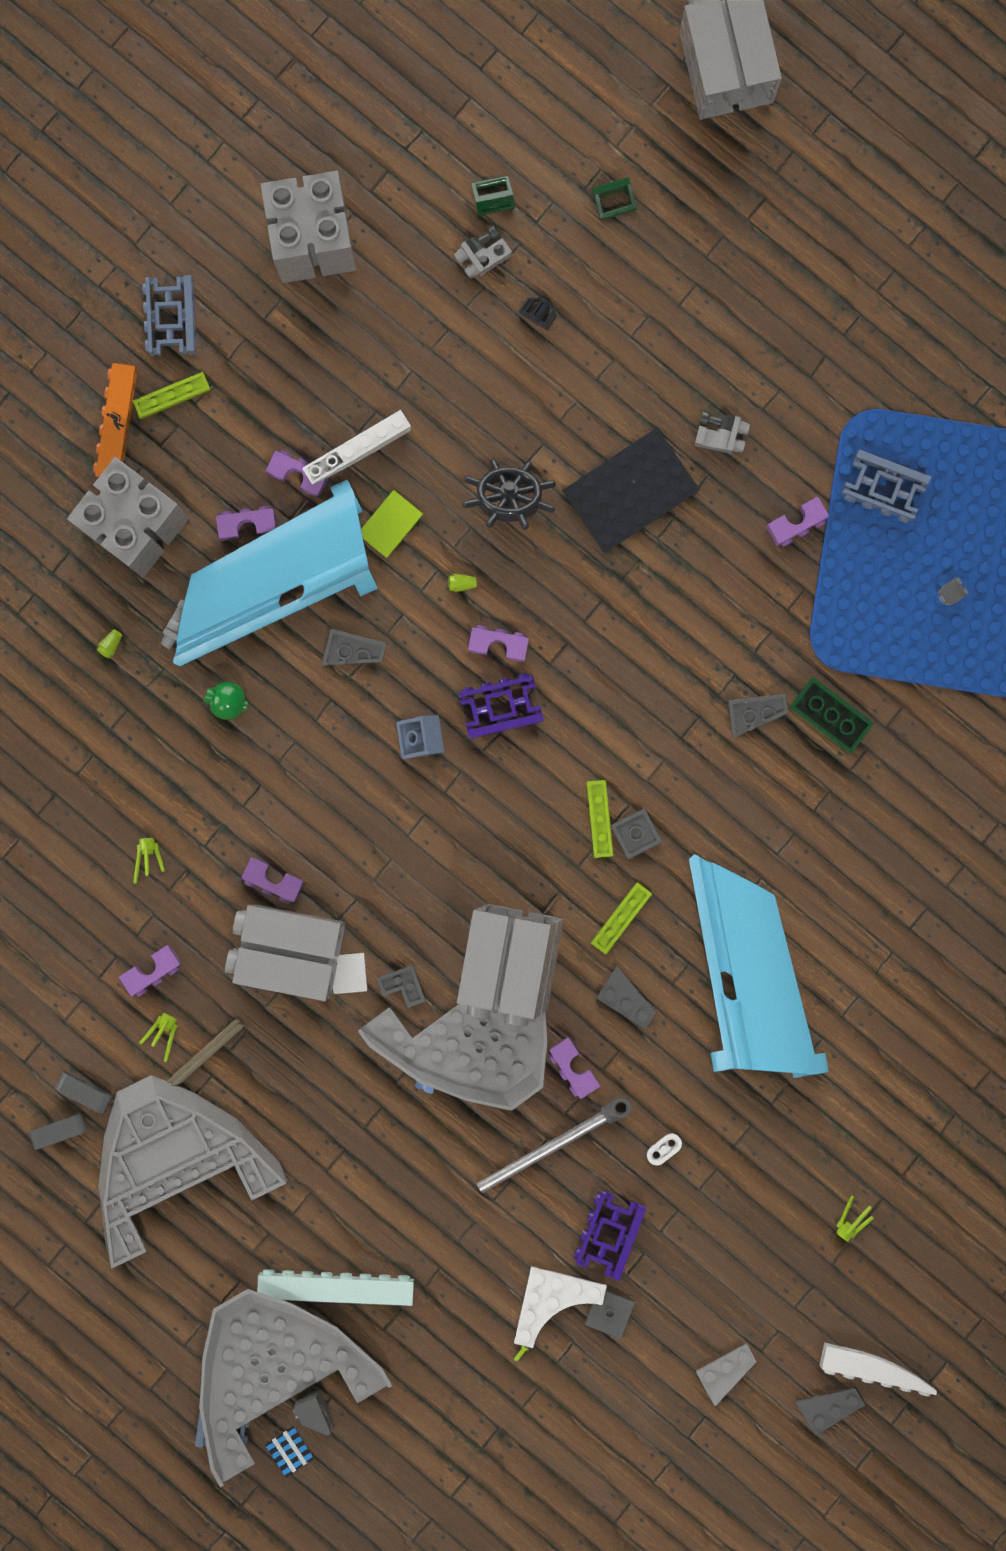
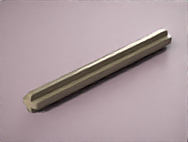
[167,1019,244,1086]

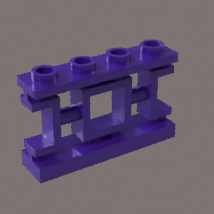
[458,673,544,739]
[573,1189,646,1281]

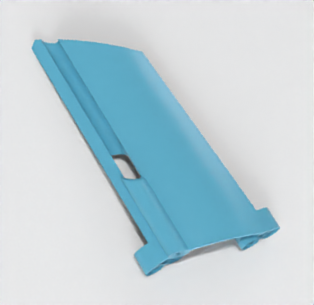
[173,479,378,666]
[689,854,829,1078]

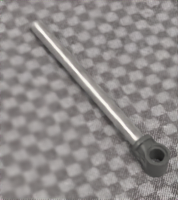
[477,1096,631,1193]

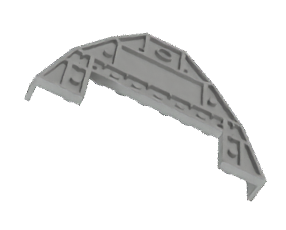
[358,1004,547,1111]
[98,1075,288,1269]
[199,1289,392,1487]

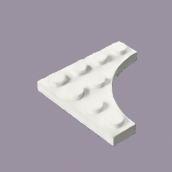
[514,1266,607,1348]

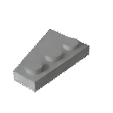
[696,1343,756,1406]

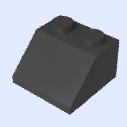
[293,1389,333,1436]

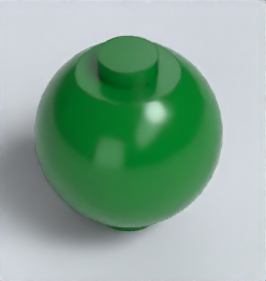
[204,682,248,720]

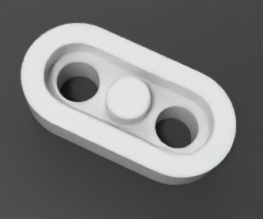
[647,1133,682,1165]

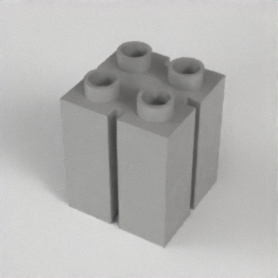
[679,0,782,120]
[260,171,357,283]
[67,457,190,578]
[225,904,346,1001]
[457,904,564,1026]

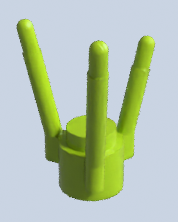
[133,838,165,884]
[139,1013,178,1062]
[836,1195,873,1242]

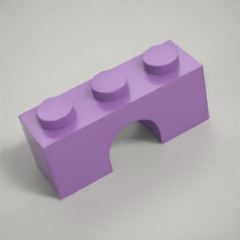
[266,450,328,498]
[766,497,829,547]
[216,506,277,541]
[468,625,529,662]
[241,857,305,904]
[119,945,182,997]
[548,1037,600,1099]

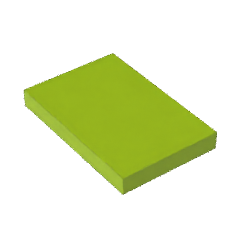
[361,490,423,558]

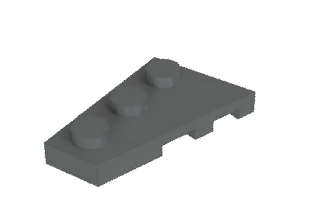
[321,628,387,666]
[728,693,788,738]
[597,966,655,1029]
[795,1387,865,1435]

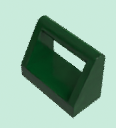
[471,175,515,216]
[592,177,637,221]

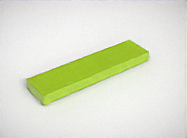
[133,372,211,419]
[587,780,613,858]
[591,882,652,955]

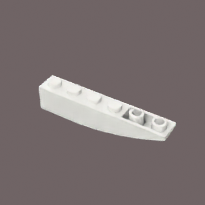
[302,410,411,485]
[820,1342,937,1396]

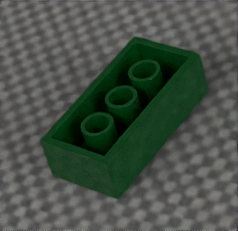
[787,677,874,755]

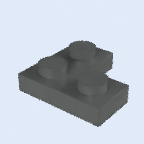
[376,965,426,1008]

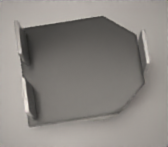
[938,577,968,605]

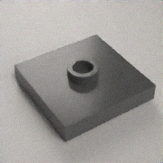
[610,808,662,860]
[585,1291,635,1339]

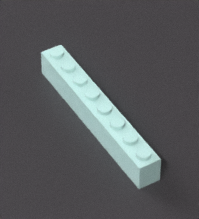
[257,1269,414,1306]

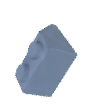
[396,715,444,759]

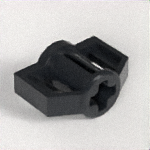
[519,297,557,331]

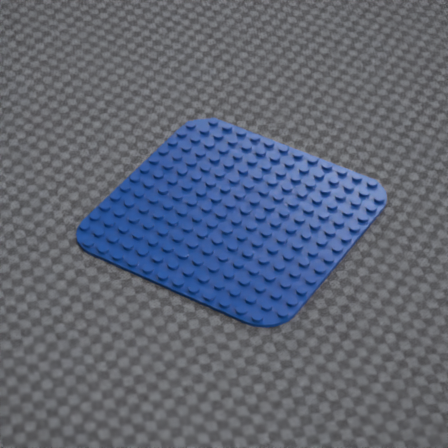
[810,409,1006,698]

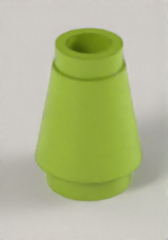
[448,574,477,593]
[97,629,123,659]

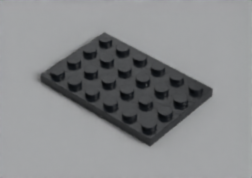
[562,427,699,554]

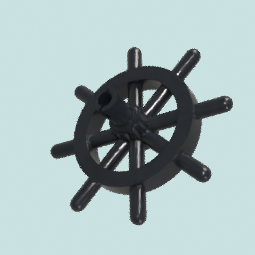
[462,459,556,530]

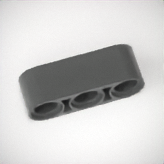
[54,1071,112,1114]
[29,1113,87,1150]

